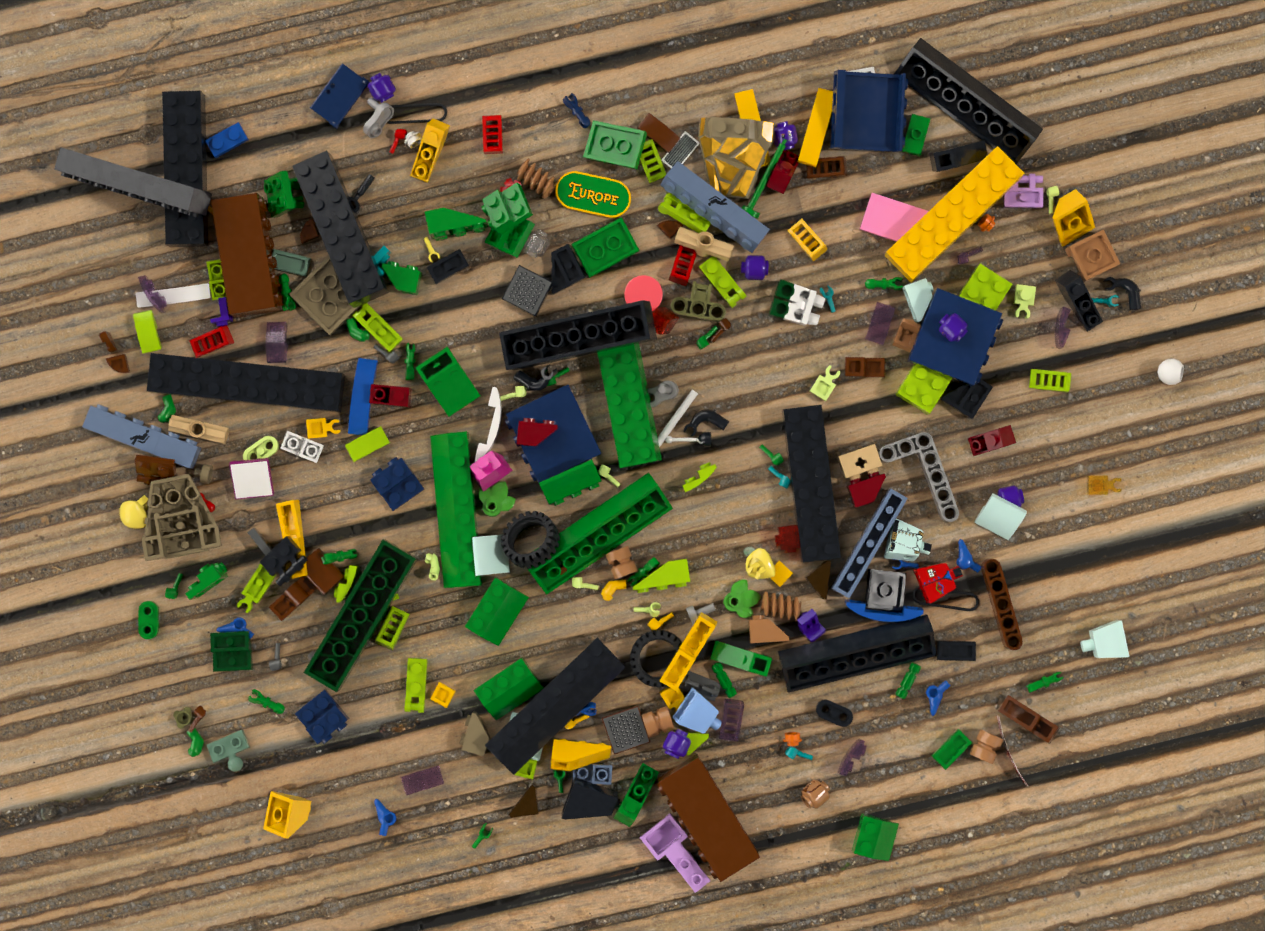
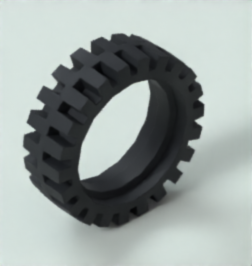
[501,511,560,569]
[630,630,682,687]

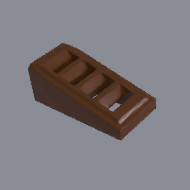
[806,156,847,179]

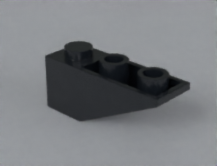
[929,140,988,172]
[1055,270,1103,332]

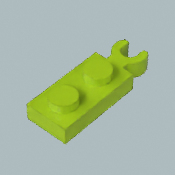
[237,564,278,613]

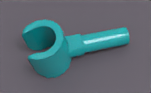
[820,285,836,313]
[1092,295,1119,307]
[768,466,791,489]
[785,746,813,760]

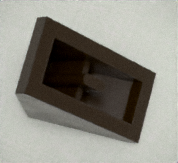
[805,561,831,600]
[509,783,539,818]

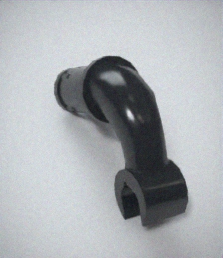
[1103,277,1141,310]
[513,364,557,391]
[684,409,729,436]

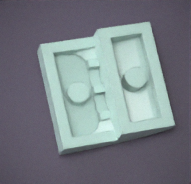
[974,493,1027,540]
[472,534,510,576]

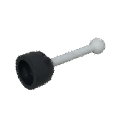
[665,432,712,447]

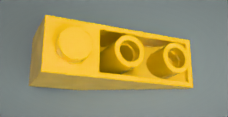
[410,118,450,183]
[551,739,611,771]

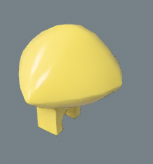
[119,495,149,529]
[745,548,775,579]

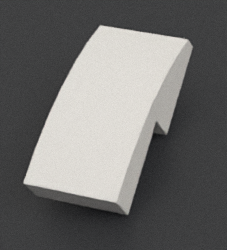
[280,431,324,463]

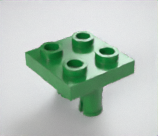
[264,171,304,218]

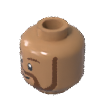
[801,780,830,809]

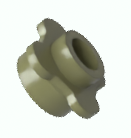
[173,707,195,729]

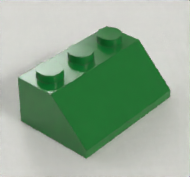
[539,460,602,506]
[465,577,529,646]
[473,657,544,721]

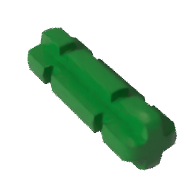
[711,662,737,698]
[896,662,921,699]

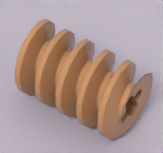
[517,158,559,199]
[760,592,801,621]

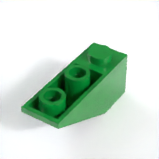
[710,641,772,677]
[613,763,659,827]

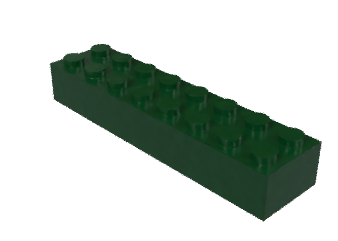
[303,539,418,692]

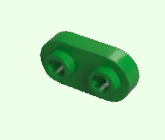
[138,601,159,639]

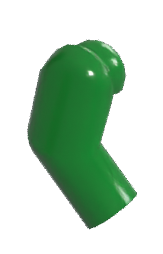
[158,395,176,423]
[186,728,204,757]

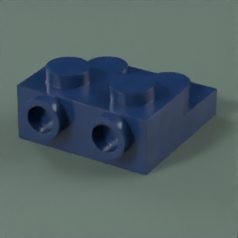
[370,457,425,511]
[295,689,350,744]

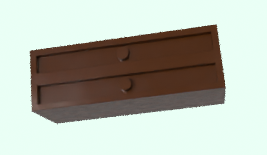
[211,193,283,318]
[657,754,760,882]

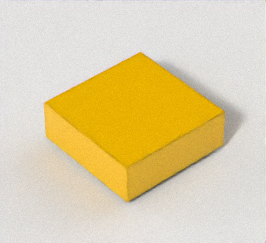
[771,560,793,587]
[430,682,456,708]

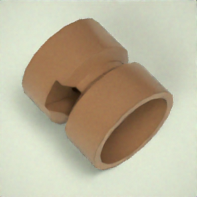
[605,546,637,579]
[642,706,675,738]
[970,729,1004,764]

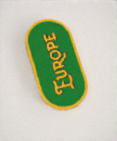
[556,171,631,218]

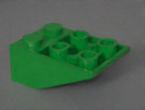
[425,207,489,241]
[415,347,481,417]

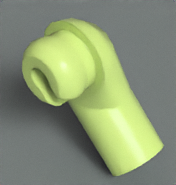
[425,553,440,580]

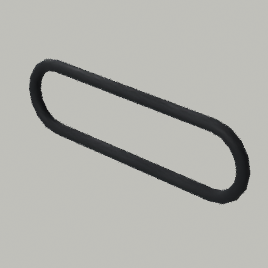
[387,103,447,124]
[913,586,979,611]

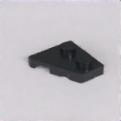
[551,244,586,295]
[940,379,993,420]

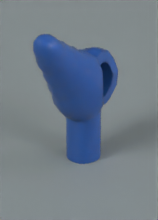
[956,539,982,573]
[216,617,254,640]
[926,680,950,716]
[374,799,396,836]

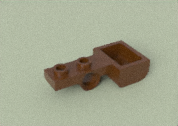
[269,548,345,621]

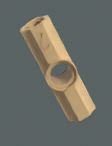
[674,227,734,262]
[168,415,229,444]

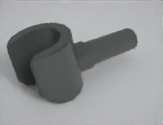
[374,344,400,363]
[269,643,282,671]

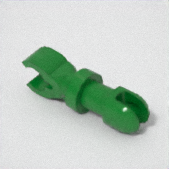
[279,273,296,311]
[865,277,903,290]
[404,343,416,380]
[321,549,358,565]
[627,557,660,587]
[1026,672,1064,693]
[248,689,285,714]

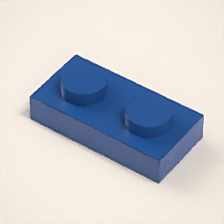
[205,122,249,158]

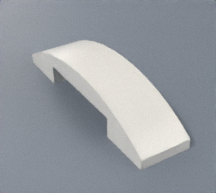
[474,387,502,462]

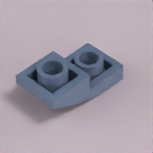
[572,763,612,785]

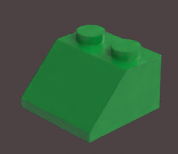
[852,813,899,861]

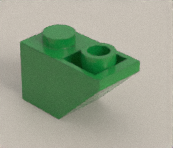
[382,261,422,295]

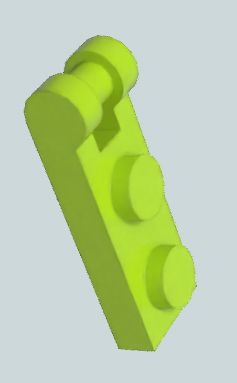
[658,193,711,233]
[698,256,747,308]
[352,303,403,352]
[404,658,428,713]

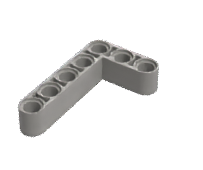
[878,432,959,522]

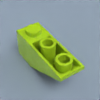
[633,559,690,593]

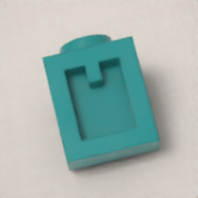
[374,245,391,276]

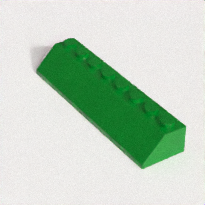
[430,431,482,588]
[528,472,673,595]

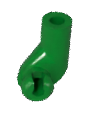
[346,318,370,342]

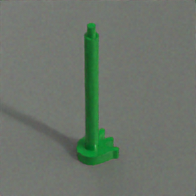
[742,139,787,219]

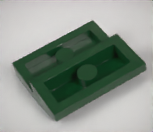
[210,631,253,672]

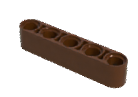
[981,559,1023,650]

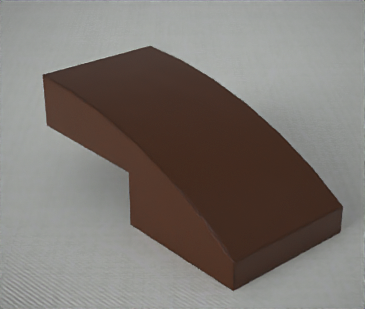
[637,113,681,153]
[845,357,886,378]

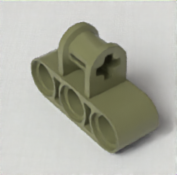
[671,281,726,322]

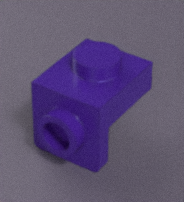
[210,297,233,327]
[797,609,826,642]

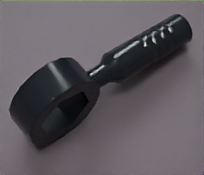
[350,174,375,214]

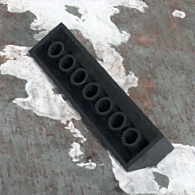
[894,38,1043,164]
[778,615,936,693]
[485,637,626,775]

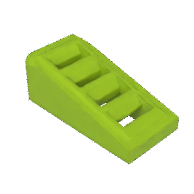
[640,139,666,184]
[1029,369,1071,393]
[375,606,410,651]

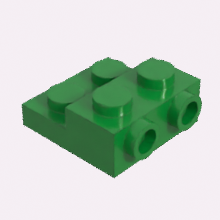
[481,182,533,235]
[185,562,228,600]

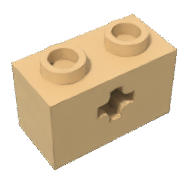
[837,444,882,481]

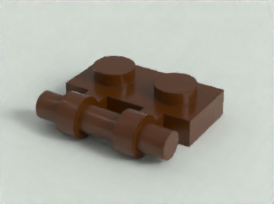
[135,455,176,485]

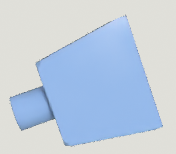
[672,687,722,734]

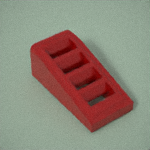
[482,115,503,154]
[669,245,697,286]
[189,326,234,358]

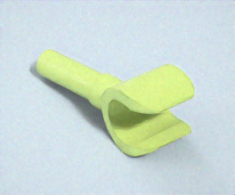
[1046,186,1059,213]
[500,386,526,401]
[598,464,621,488]
[572,577,599,590]
[634,602,661,617]

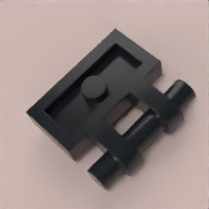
[260,536,308,586]

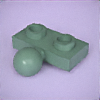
[206,730,250,772]

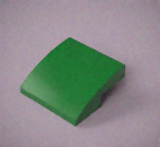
[484,220,535,258]

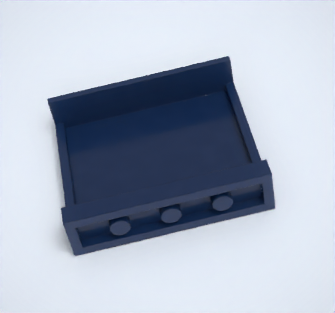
[830,70,908,152]
[907,288,1003,387]
[505,385,601,483]

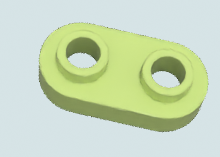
[243,436,279,460]

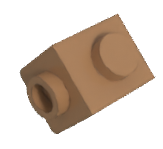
[892,319,921,352]

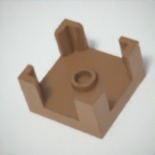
[1065,229,1120,282]

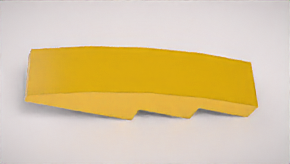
[798,88,833,167]

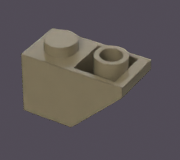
[460,711,490,756]

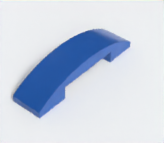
[348,358,378,435]
[845,599,924,622]

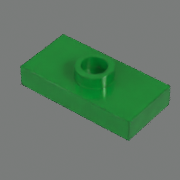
[902,114,930,156]
[931,729,973,770]

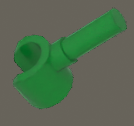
[696,326,718,350]
[547,367,570,386]
[759,444,784,466]
[165,573,183,599]
[553,769,565,793]
[472,823,493,849]

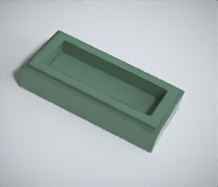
[272,249,311,277]

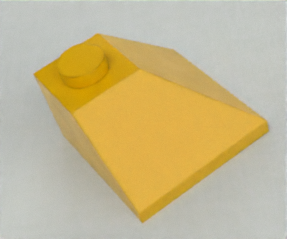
[1052,189,1096,247]
[263,791,312,838]

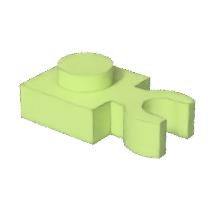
[1013,284,1036,319]
[809,365,840,401]

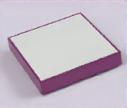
[229,458,274,500]

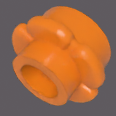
[978,214,995,232]
[783,732,802,746]

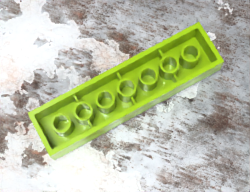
[895,264,1012,415]

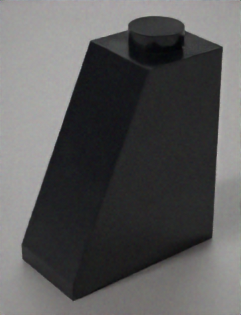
[562,777,620,820]

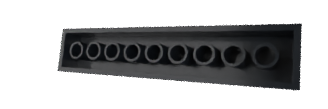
[147,353,345,413]

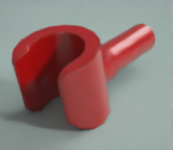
[389,129,407,154]

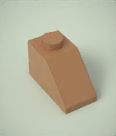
[748,615,789,643]

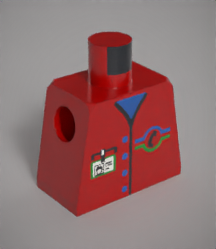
[913,563,963,604]

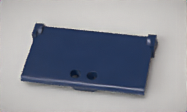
[310,63,370,129]

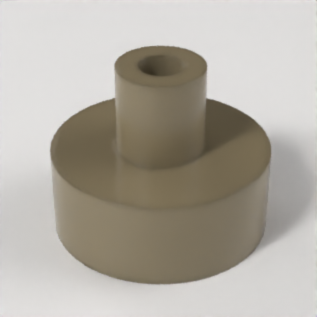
[194,464,213,484]

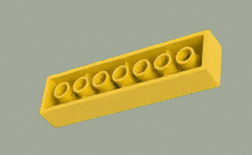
[885,146,1025,283]

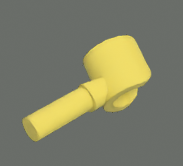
[424,237,440,263]

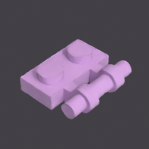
[1004,174,1043,208]

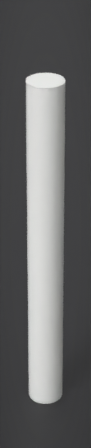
[658,390,698,447]

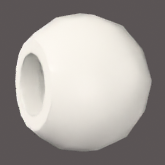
[1158,359,1184,385]

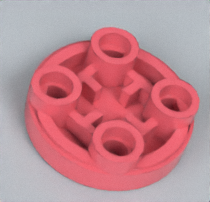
[624,275,663,312]

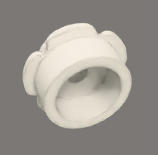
[404,131,422,149]

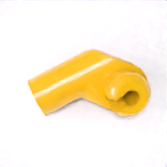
[601,580,627,601]

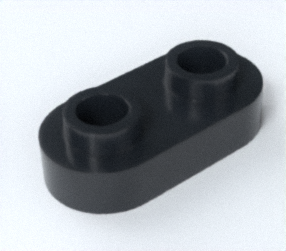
[816,699,853,727]

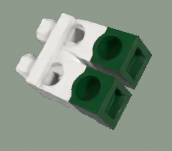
[768,279,825,326]

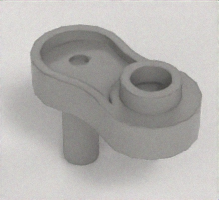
[363,97,394,138]
[648,380,679,407]
[686,603,715,625]

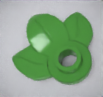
[479,481,516,517]
[723,580,761,618]

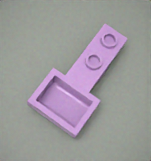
[640,813,710,893]

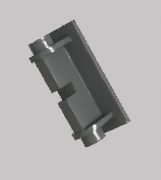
[679,671,721,702]

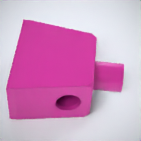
[470,451,513,492]

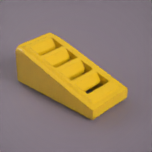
[787,219,827,261]

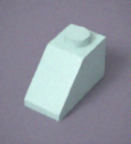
[902,278,934,323]

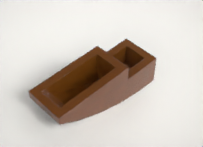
[998,695,1060,744]

